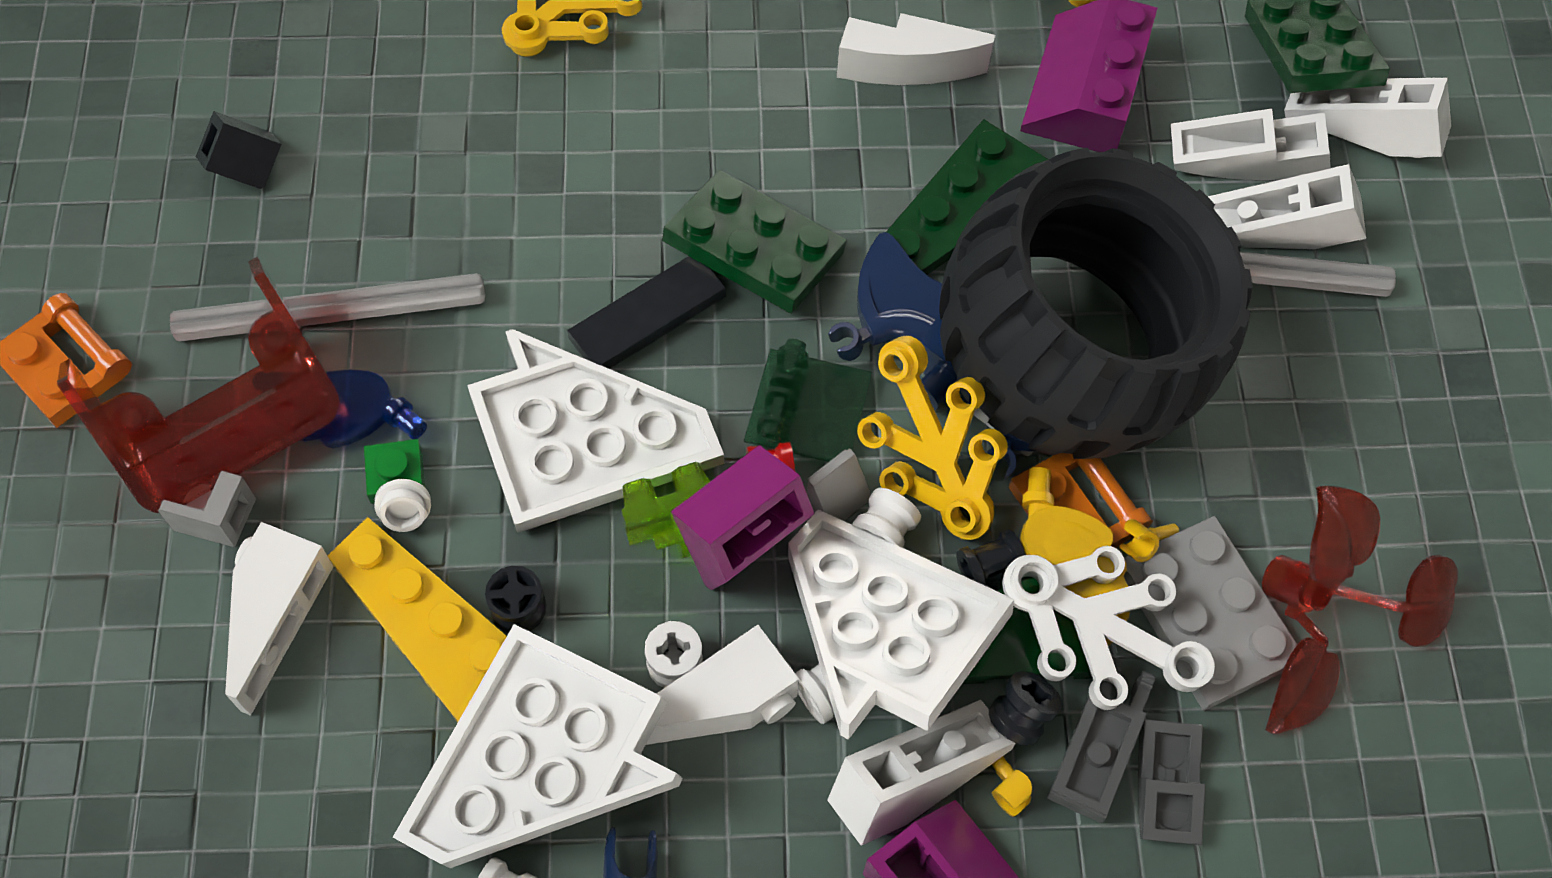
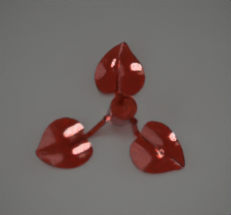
[1262,486,1458,734]

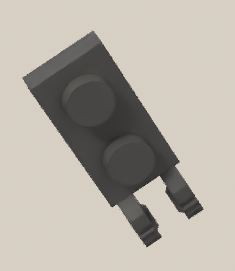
[1047,657,1156,824]

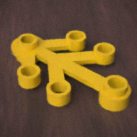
[502,0,643,57]
[857,336,1008,540]

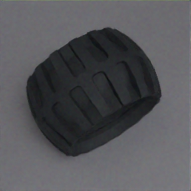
[939,148,1253,459]

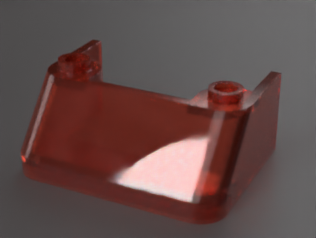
[57,256,340,513]

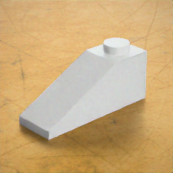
[1284,78,1451,158]
[1208,164,1366,249]
[225,522,334,715]
[646,625,799,745]
[827,700,1016,846]

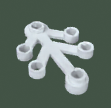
[1002,546,1215,710]

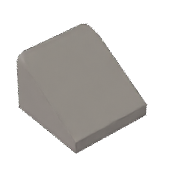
[807,448,871,521]

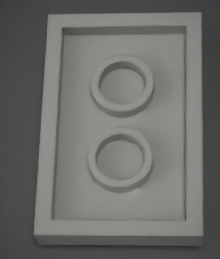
[1123,516,1305,711]

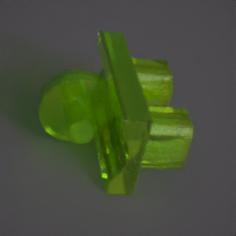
[621,462,710,559]

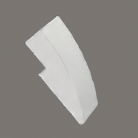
[837,13,995,85]
[1171,109,1331,180]

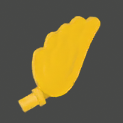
[1020,467,1130,646]

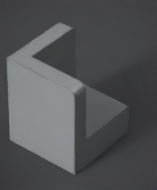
[158,471,256,547]

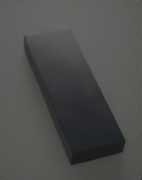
[567,256,726,369]

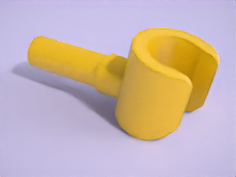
[1119,519,1179,562]
[992,756,1032,817]

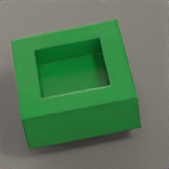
[364,439,425,504]

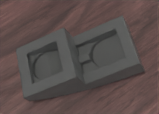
[1138,719,1205,845]

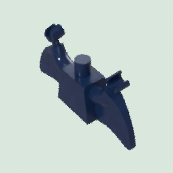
[828,232,1034,480]

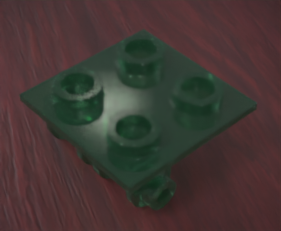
[744,339,872,462]

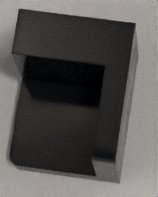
[196,111,282,189]

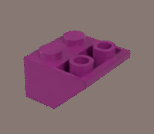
[671,445,814,590]
[863,799,1019,878]

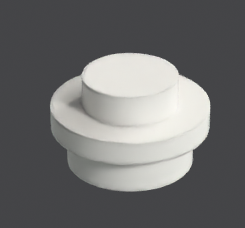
[374,479,431,532]

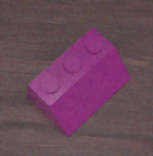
[1020,0,1158,152]

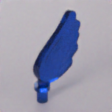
[253,369,427,449]

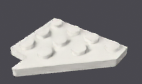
[467,329,724,533]
[788,509,1014,739]
[393,624,683,868]

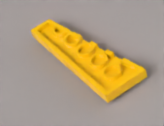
[328,517,507,723]

